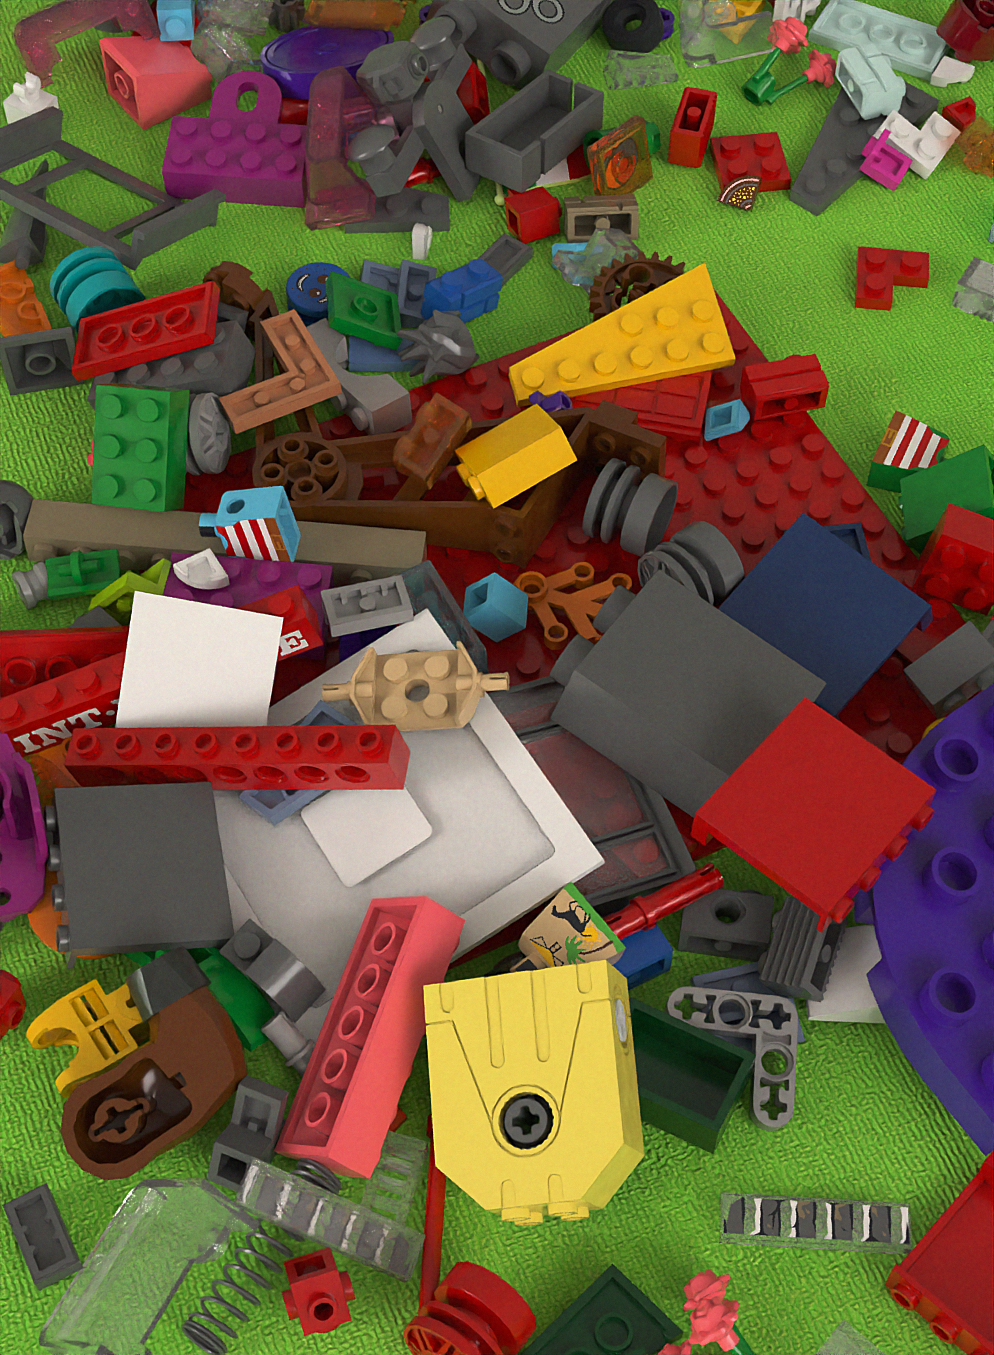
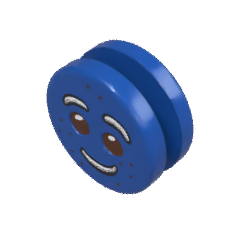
[286,262,351,327]

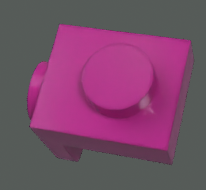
[859,128,913,192]

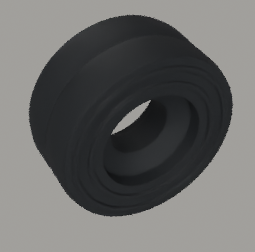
[602,0,664,58]

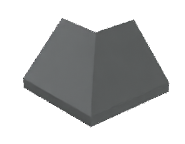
[0,326,84,396]

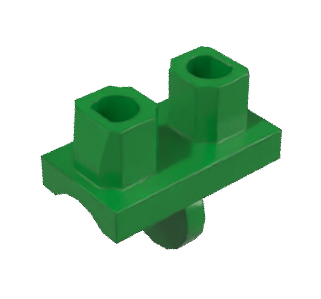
[45,548,121,600]

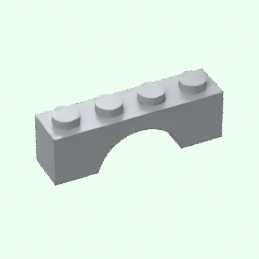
[306,318,412,435]

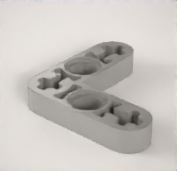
[664,986,798,1131]

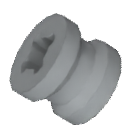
[12,561,50,610]

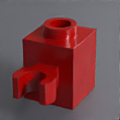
[504,186,562,244]

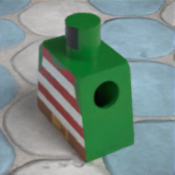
[867,411,950,493]

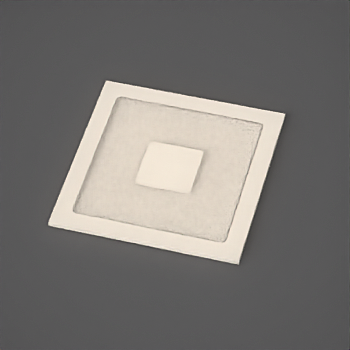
[213,608,605,1048]

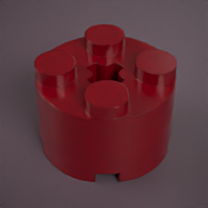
[936,0,994,63]

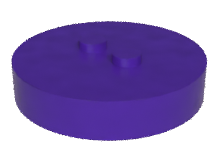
[260,21,394,99]

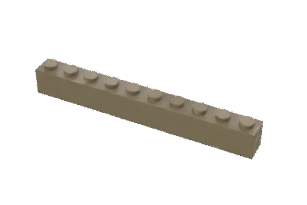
[23,499,427,594]

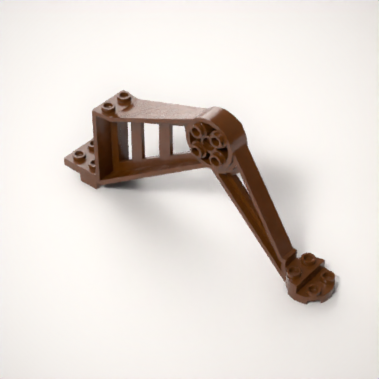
[203,261,667,569]

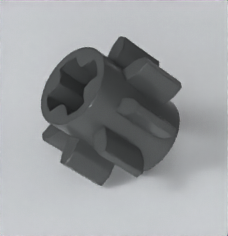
[265,0,306,33]

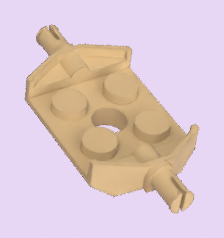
[322,641,510,732]

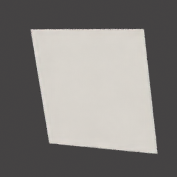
[115,591,284,728]

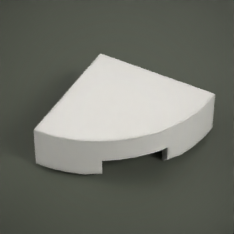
[930,56,975,87]
[412,223,433,260]
[173,548,230,589]

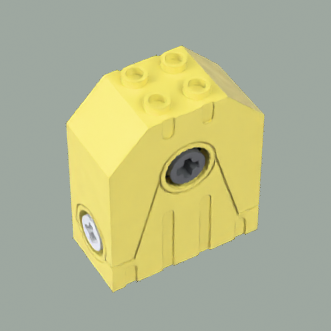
[423,960,644,1226]

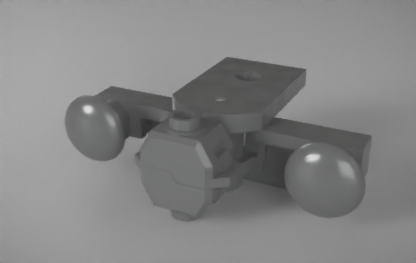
[347,16,482,202]

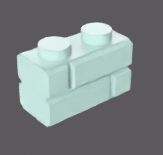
[835,43,906,120]

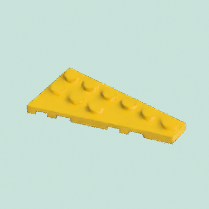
[508,263,736,407]

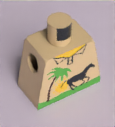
[510,882,626,973]

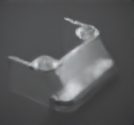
[678,0,779,68]
[39,1178,260,1355]

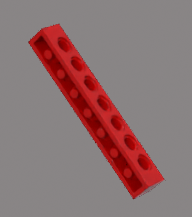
[64,725,411,790]

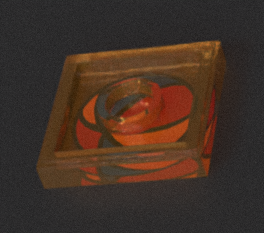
[587,115,653,196]

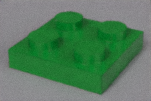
[325,271,403,351]

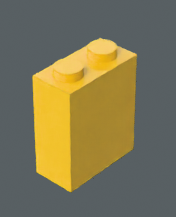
[455,403,577,508]

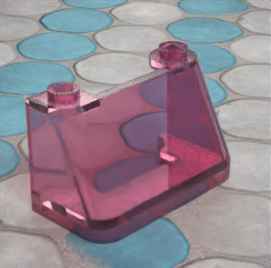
[12,0,162,89]

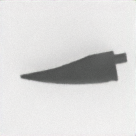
[0,159,49,269]

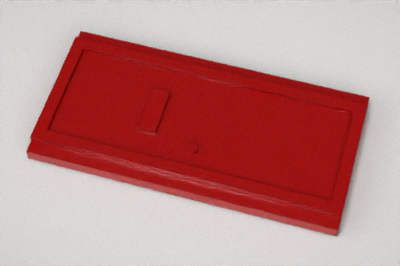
[521,342,713,441]

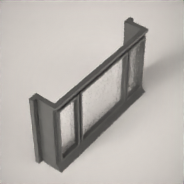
[487,676,697,918]

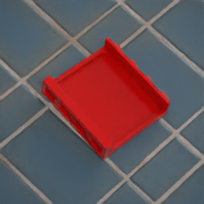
[691,697,937,933]
[885,1150,994,1355]

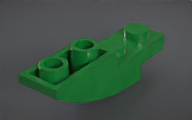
[124,947,275,1052]

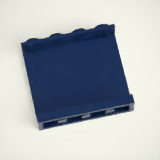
[718,512,933,721]

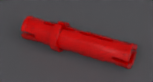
[602,862,724,941]

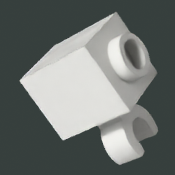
[3,72,59,124]

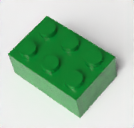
[91,382,189,512]

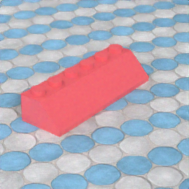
[274,896,465,1179]

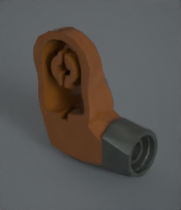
[60,946,249,1180]

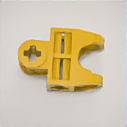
[26,978,150,1098]

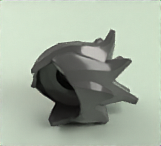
[397,309,479,384]

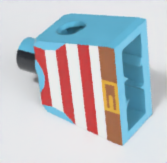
[199,486,301,562]

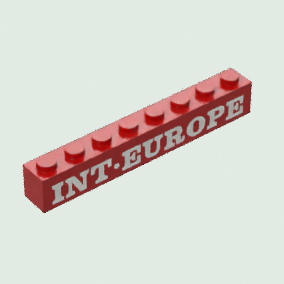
[0,585,324,758]

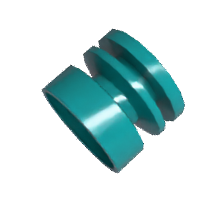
[49,246,146,335]

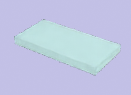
[808,0,950,81]

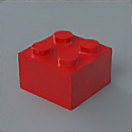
[912,503,994,616]

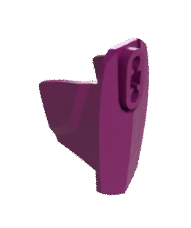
[0,732,49,922]

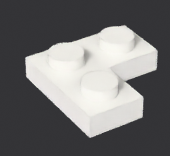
[873,109,961,180]

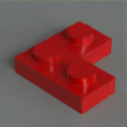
[854,246,929,311]

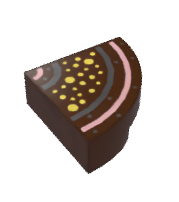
[717,175,763,212]

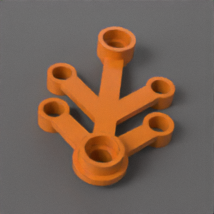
[513,562,632,650]

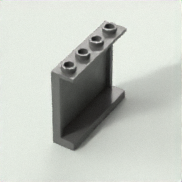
[43,782,234,969]

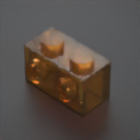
[392,392,473,490]

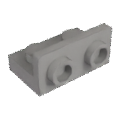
[321,575,414,637]

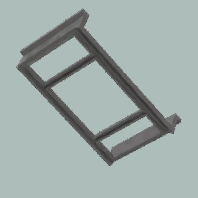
[0,106,226,271]

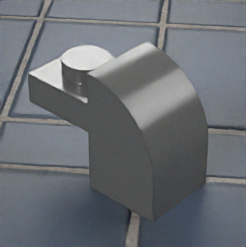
[219,918,326,1023]
[207,1075,289,1197]

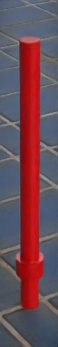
[418,1113,446,1312]

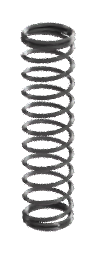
[181,1158,342,1355]

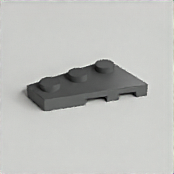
[344,174,450,234]

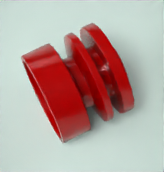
[403,1261,537,1355]

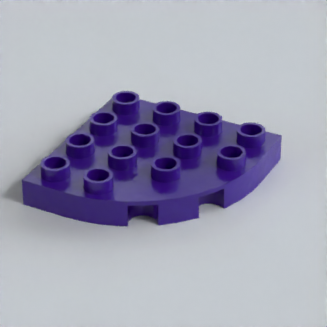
[854,683,994,1156]

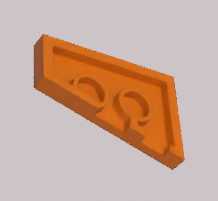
[0,260,52,337]

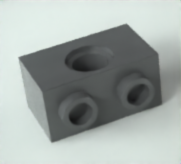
[677,889,774,962]

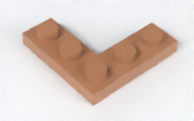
[219,309,342,434]

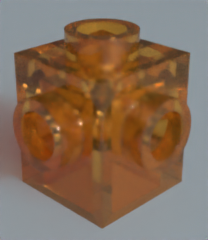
[955,116,994,178]

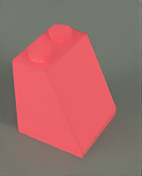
[99,36,213,130]

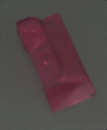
[305,66,380,231]

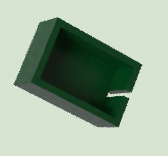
[629,997,756,1154]

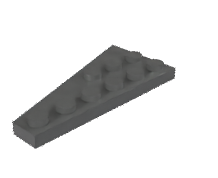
[789,81,939,216]

